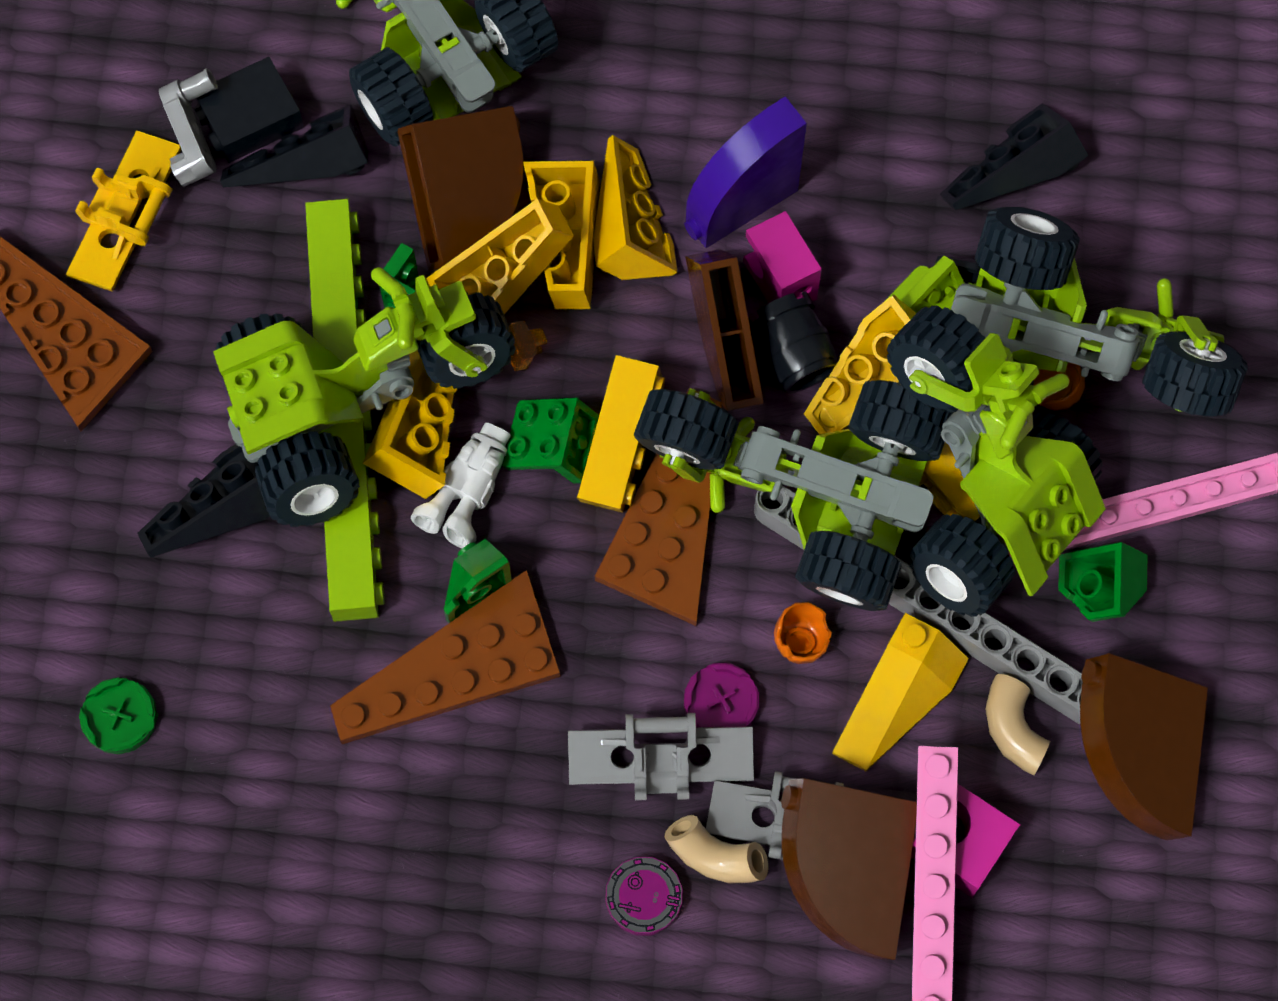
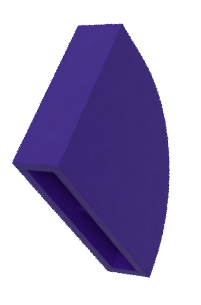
[684,96,807,248]

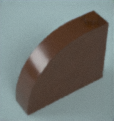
[398,106,523,271]
[685,249,764,411]
[1080,653,1208,841]
[781,778,917,960]

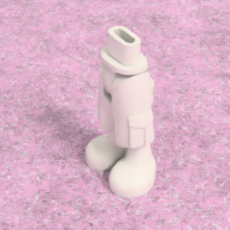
[410,423,510,548]

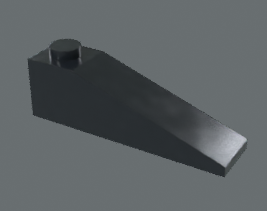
[940,103,1089,210]
[220,104,368,188]
[137,444,270,558]

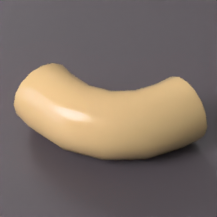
[985,674,1051,775]
[664,815,769,883]

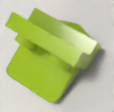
[885,256,964,313]

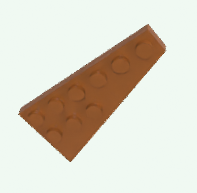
[0,237,153,432]
[595,388,722,626]
[330,570,560,744]

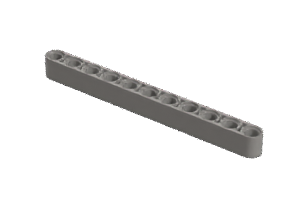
[754,485,1083,724]

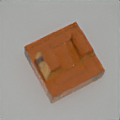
[509,320,548,371]

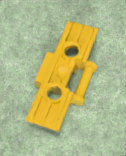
[66,131,182,292]

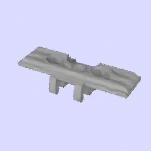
[568,713,754,801]
[706,771,844,860]

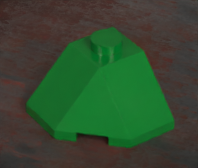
[444,539,512,624]
[1058,542,1148,622]

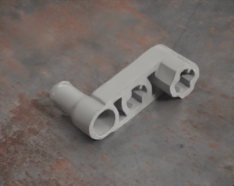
[159,68,218,187]

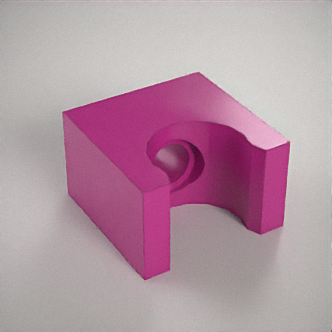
[743,211,822,303]
[911,784,1020,898]

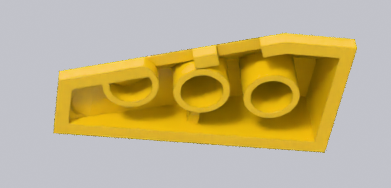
[593,135,677,280]
[803,295,916,435]
[832,613,969,772]

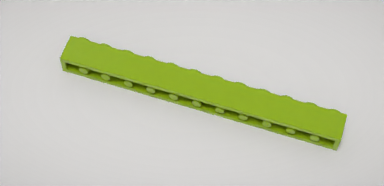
[305,199,384,622]

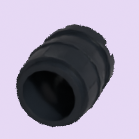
[748,291,838,394]

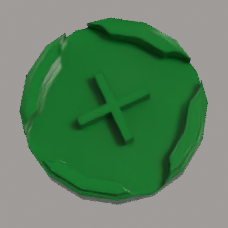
[79,677,158,754]

